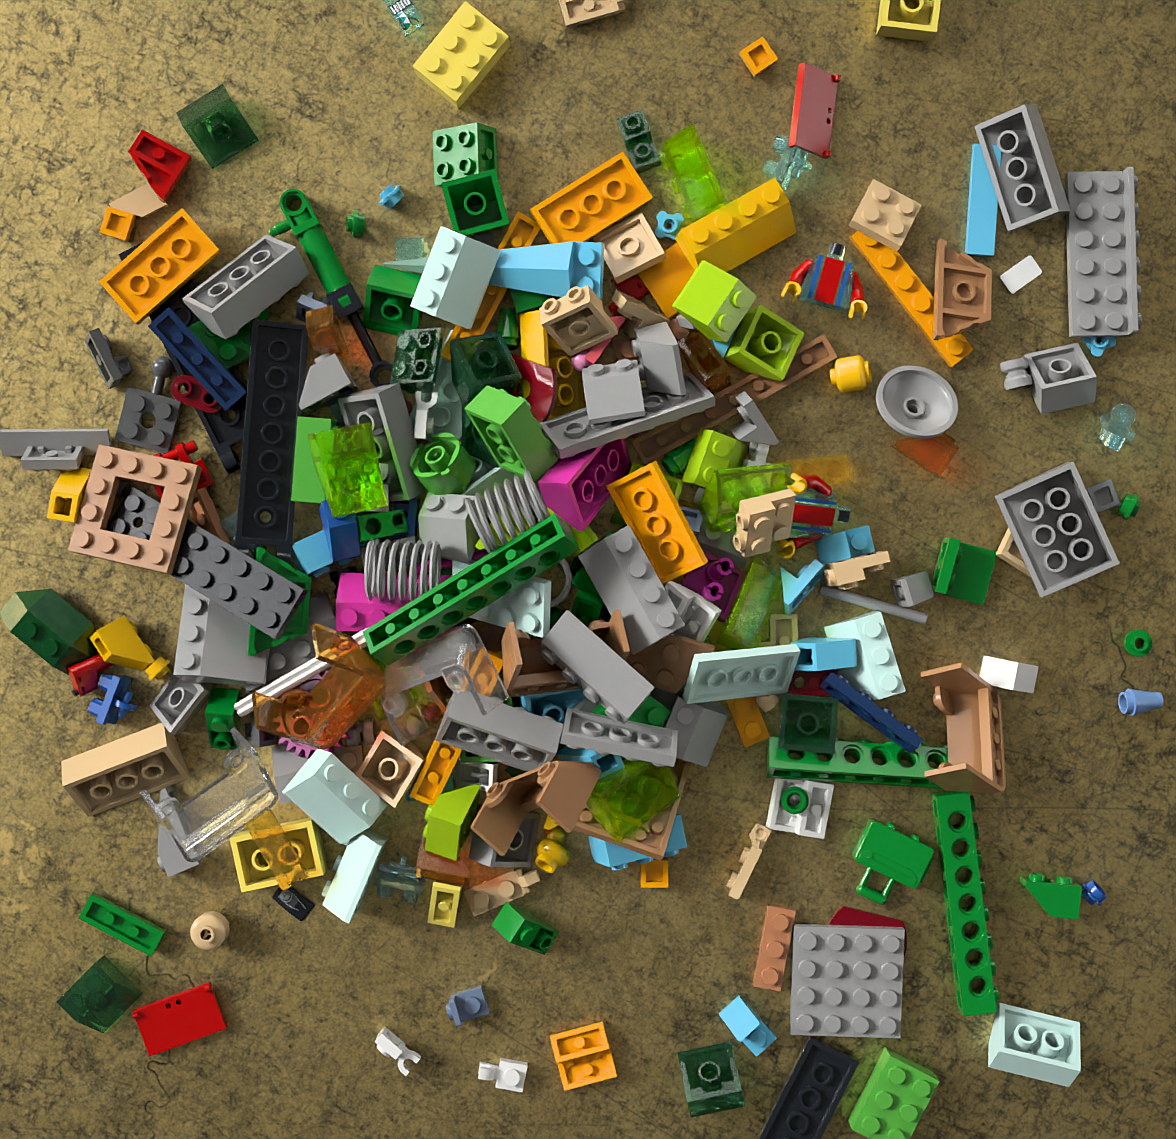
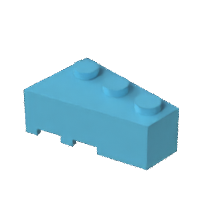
[291,513,385,578]
[588,814,687,870]

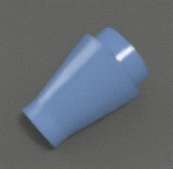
[1118,689,1163,716]

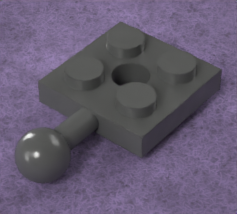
[115,356,183,453]

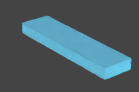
[965,143,1001,257]

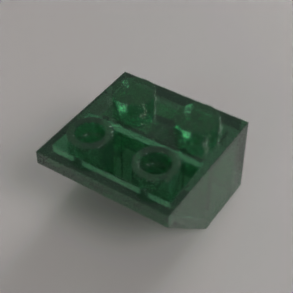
[390,327,445,394]

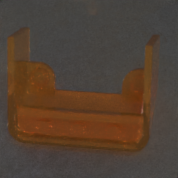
[252,623,386,749]

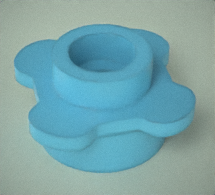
[378,184,404,210]
[654,211,684,241]
[1082,337,1116,357]

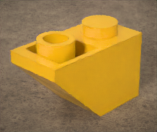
[47,467,92,523]
[90,615,154,671]

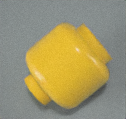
[830,355,872,393]

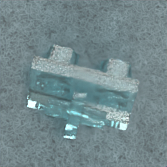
[762,135,812,190]
[1098,403,1136,452]
[373,856,428,903]

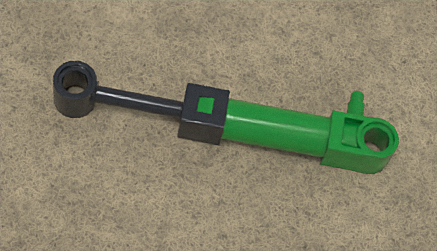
[269,189,400,387]

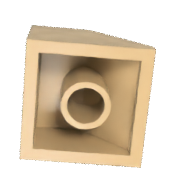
[356,730,425,808]

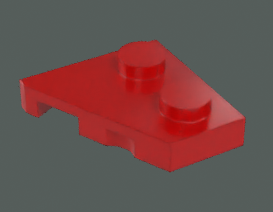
[128,129,192,203]

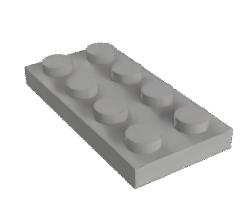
[560,708,678,767]

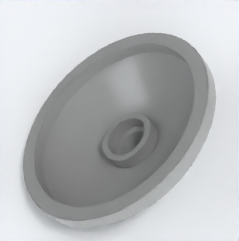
[876,366,958,439]

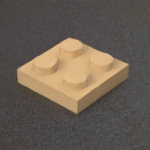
[848,179,922,252]
[593,212,667,284]

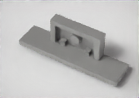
[0,428,112,472]

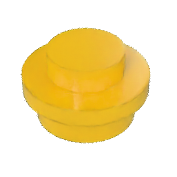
[145,656,170,681]

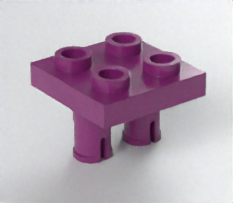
[680,551,747,623]

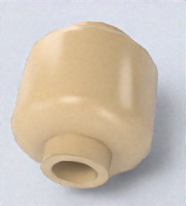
[190,911,230,950]

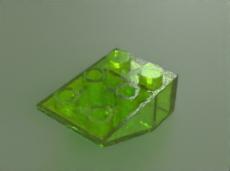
[307,422,388,518]

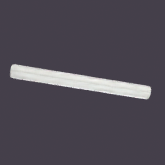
[234,627,369,717]

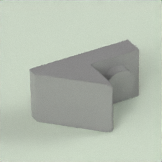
[731,391,779,445]
[890,571,934,607]

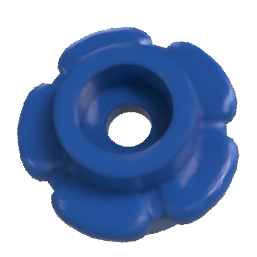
[1081,880,1107,906]

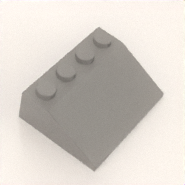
[994,462,1120,598]
[173,584,270,684]

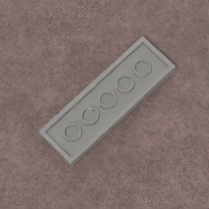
[540,372,715,459]

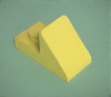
[427,880,463,928]

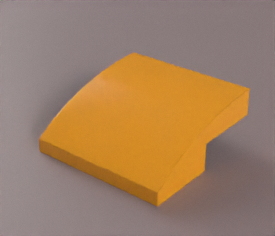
[636,243,694,320]
[550,1021,618,1091]

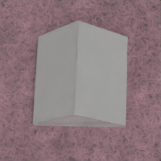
[149,675,216,735]

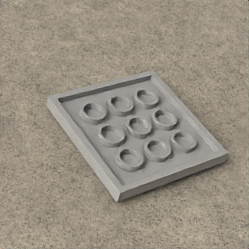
[789,924,905,1038]

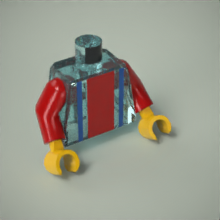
[781,243,868,319]
[777,473,850,559]

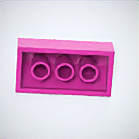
[538,439,632,531]
[336,572,452,633]

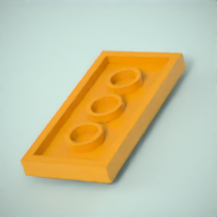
[530,152,653,244]
[99,208,221,325]
[607,461,708,584]

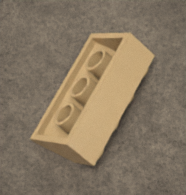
[61,723,190,817]

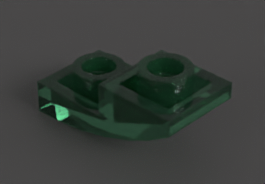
[616,109,661,174]

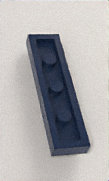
[148,307,247,411]
[819,672,923,753]

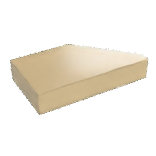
[109,183,169,219]

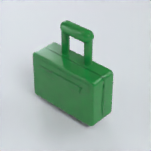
[852,818,934,905]

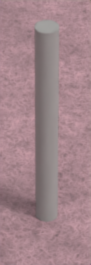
[819,584,928,624]

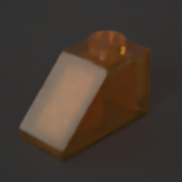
[306,305,349,357]
[677,330,732,395]
[891,433,959,477]
[415,836,471,887]

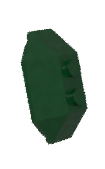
[0,588,99,675]

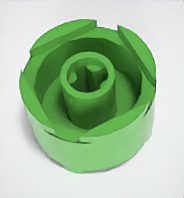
[410,433,477,495]

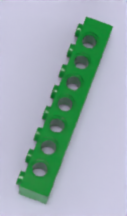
[362,513,580,666]
[766,734,948,789]
[931,791,1000,1017]

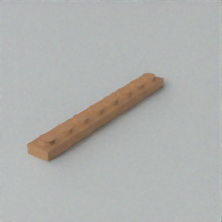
[631,334,838,466]

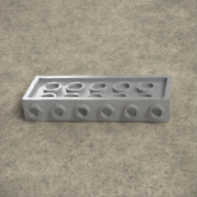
[1065,167,1142,338]

